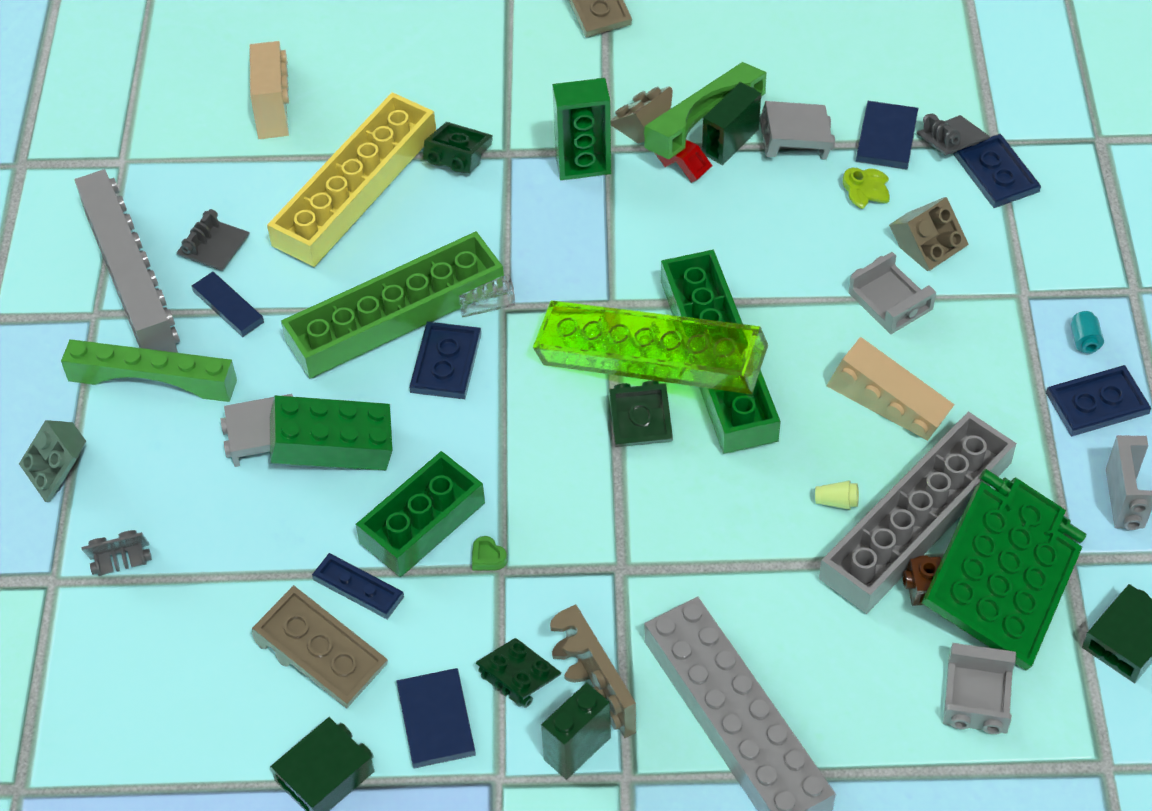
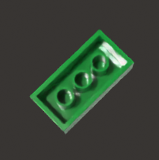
[552,78,611,181]
[270,395,393,471]
[355,451,485,578]

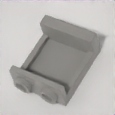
[760,101,835,159]
[848,252,936,335]
[220,394,293,467]
[1106,435,1152,530]
[943,643,1016,734]

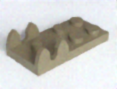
[569,0,632,38]
[252,585,388,709]
[550,604,636,738]

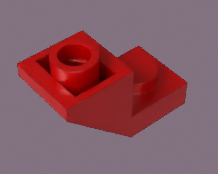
[655,140,713,183]

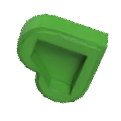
[472,536,507,571]

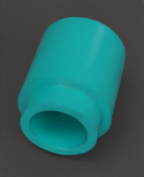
[1071,311,1104,353]

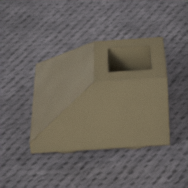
[611,86,673,143]
[889,197,969,271]

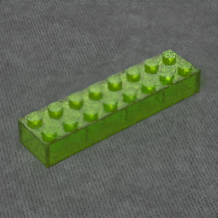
[533,300,768,394]

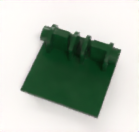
[476,637,562,708]

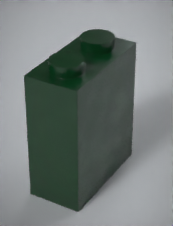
[702,82,762,166]
[1082,584,1152,684]
[541,682,611,780]
[270,717,375,811]

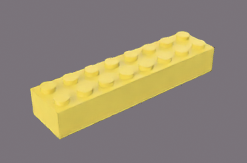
[267,92,436,267]

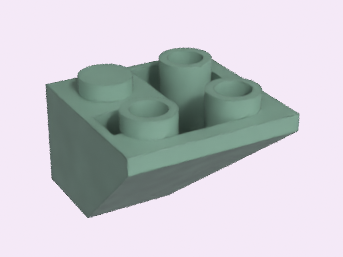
[19,420,86,502]

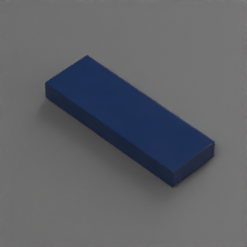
[191,271,264,337]
[312,553,404,620]

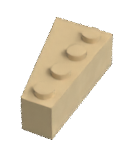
[250,41,289,139]
[827,337,955,441]

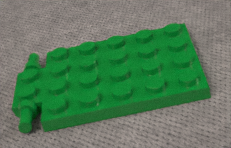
[922,469,1087,671]

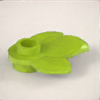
[843,167,890,209]

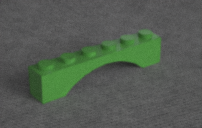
[644,62,767,160]
[61,339,237,402]

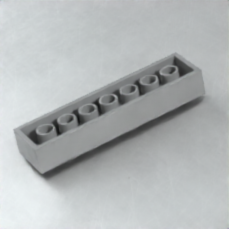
[74,169,180,353]
[819,411,1017,614]
[644,596,836,811]

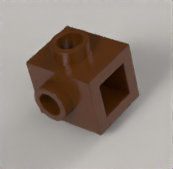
[902,555,941,606]

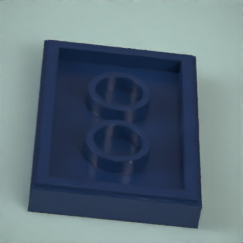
[856,101,918,169]
[954,133,1041,208]
[409,322,482,400]
[1046,365,1151,437]
[396,668,476,769]

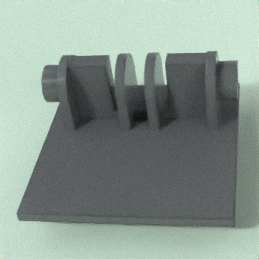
[917,113,990,155]
[176,209,250,271]
[81,530,152,576]

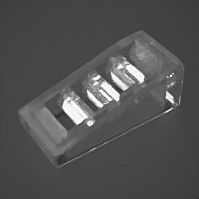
[459,274,515,318]

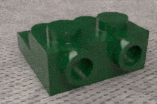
[423,121,493,173]
[608,380,673,447]

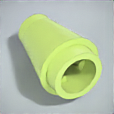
[815,480,859,510]

